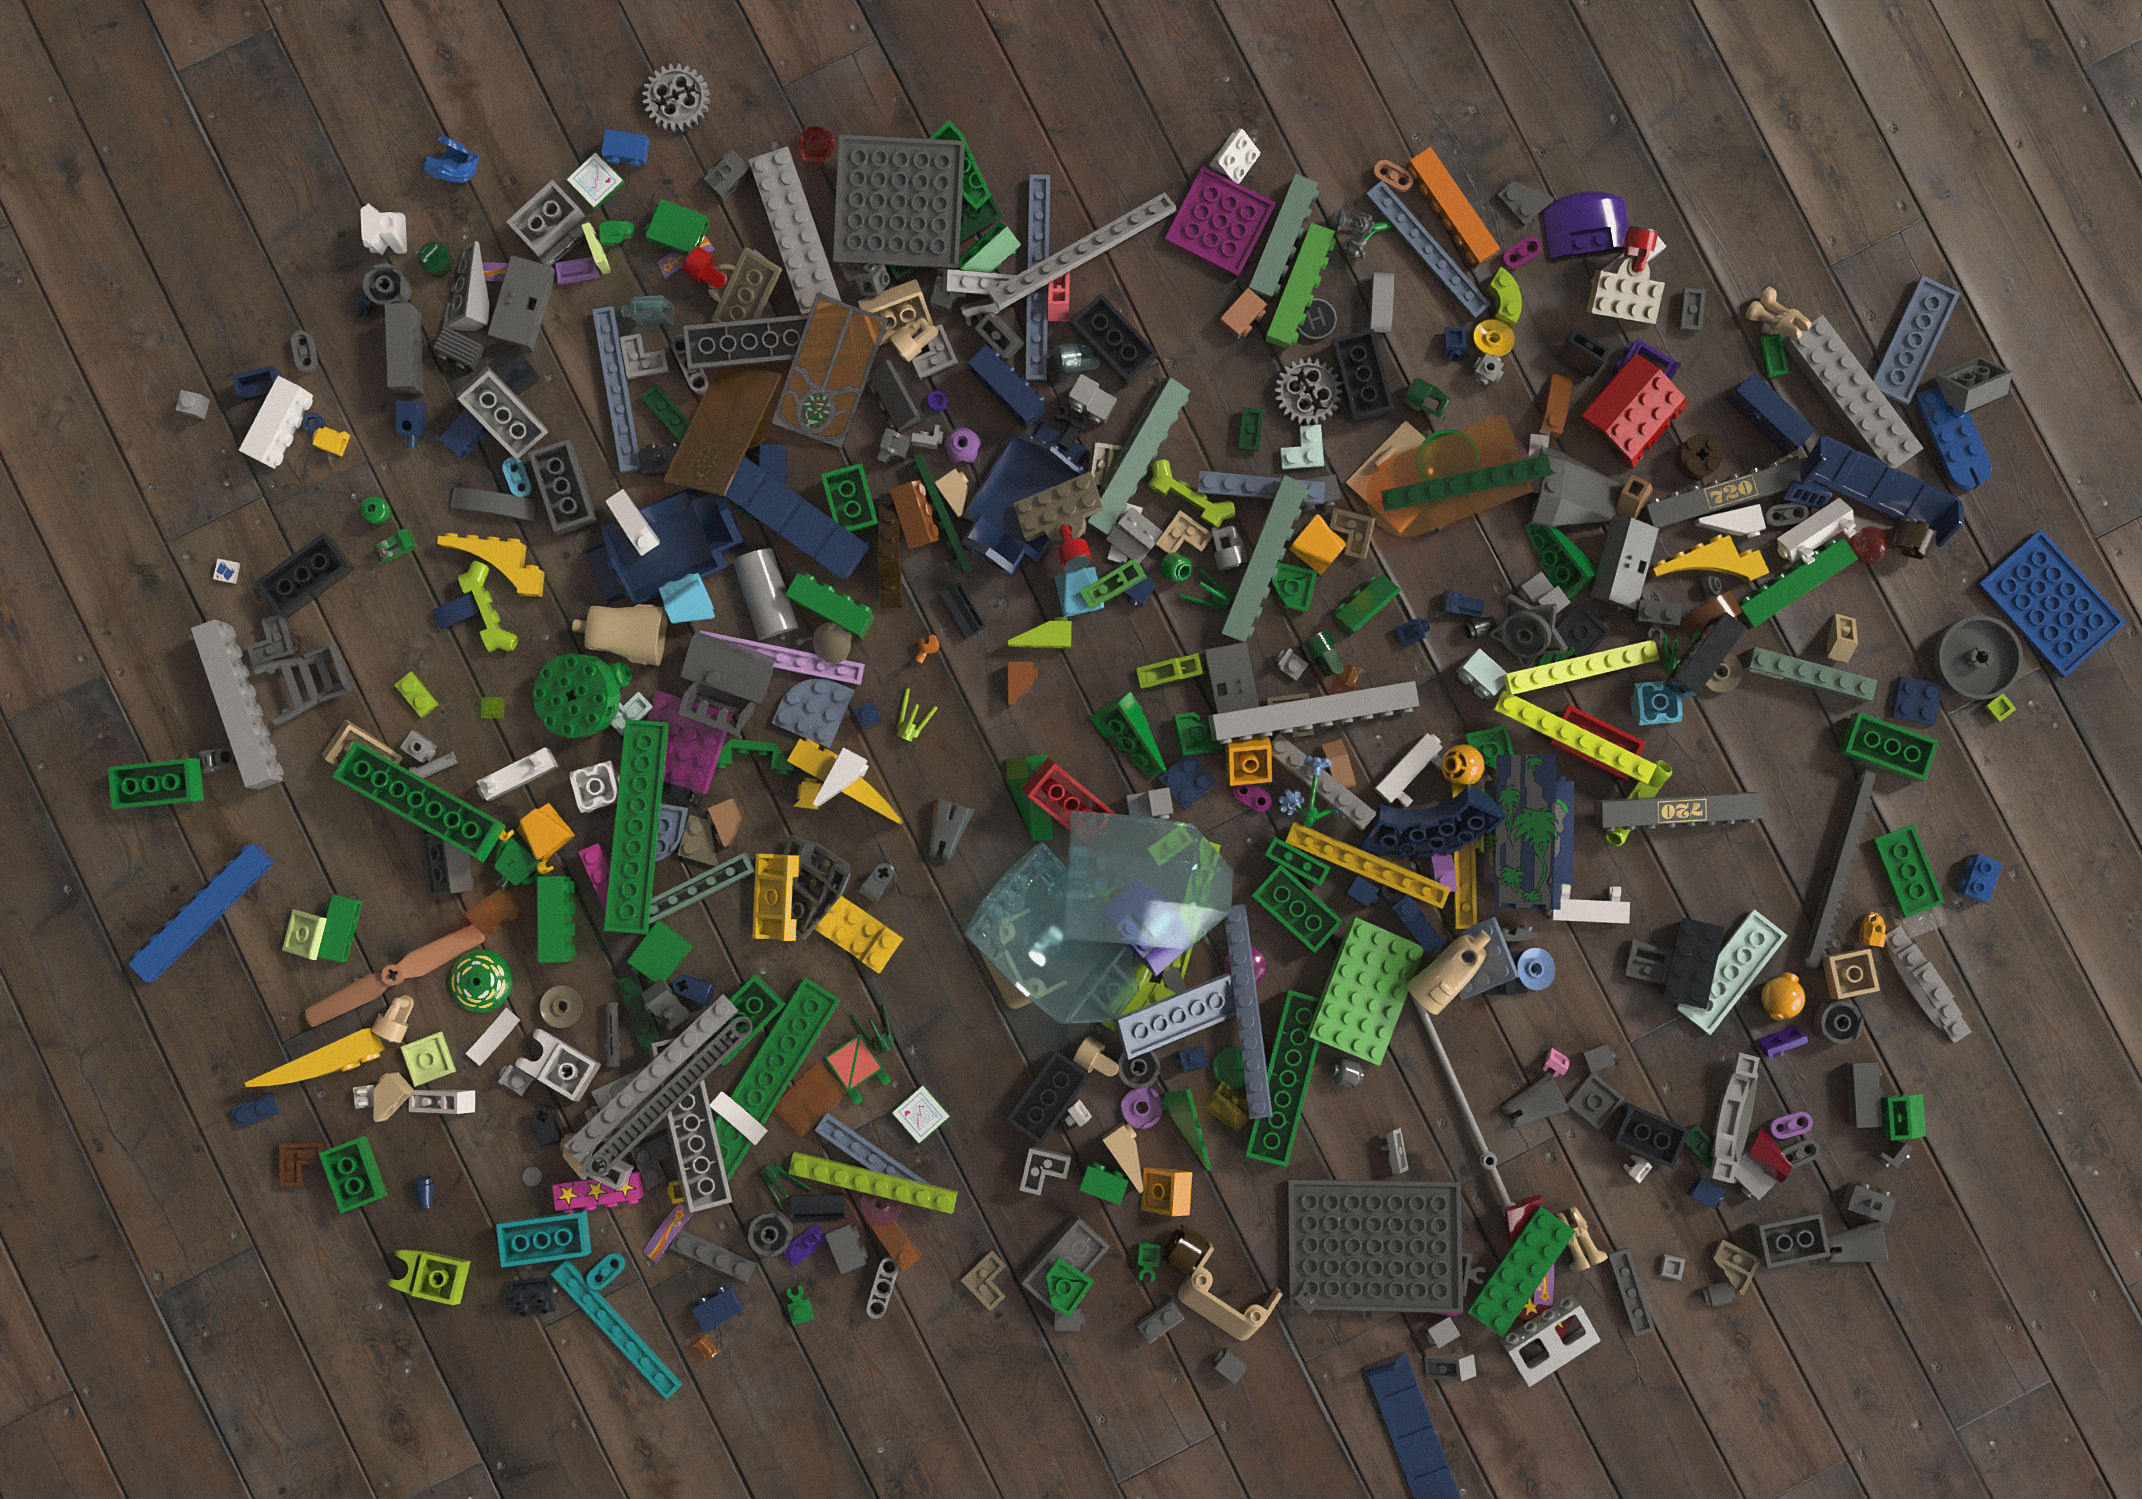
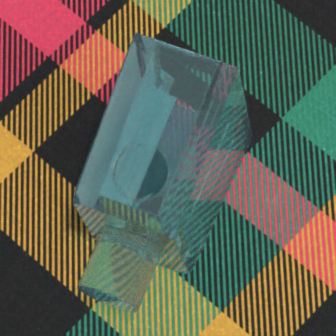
[622,295,674,326]

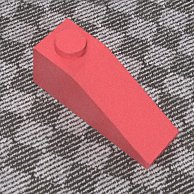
[1048,271,1070,321]

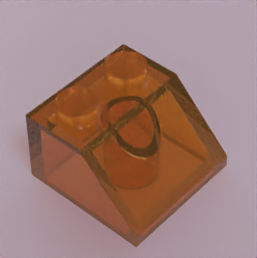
[463,889,522,935]

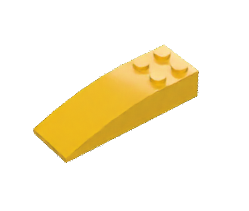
[787,738,903,825]
[245,1028,385,1087]

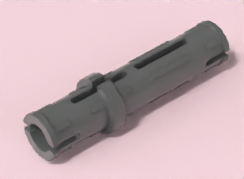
[539,219,595,266]
[604,1003,622,1067]

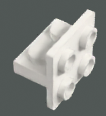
[1209,128,1260,184]

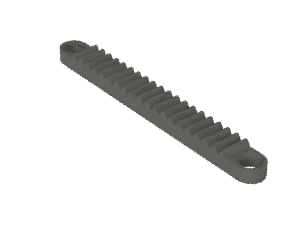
[1802,766,1876,970]
[587,1017,753,1177]

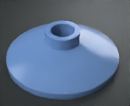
[1516,948,1555,990]

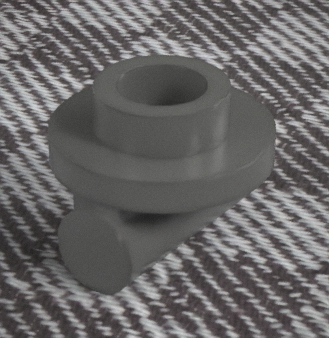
[1700,575,1722,599]

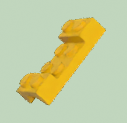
[752,854,799,941]
[814,895,904,974]

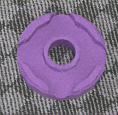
[1121,1087,1163,1129]

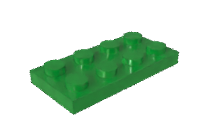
[1872,824,1945,918]

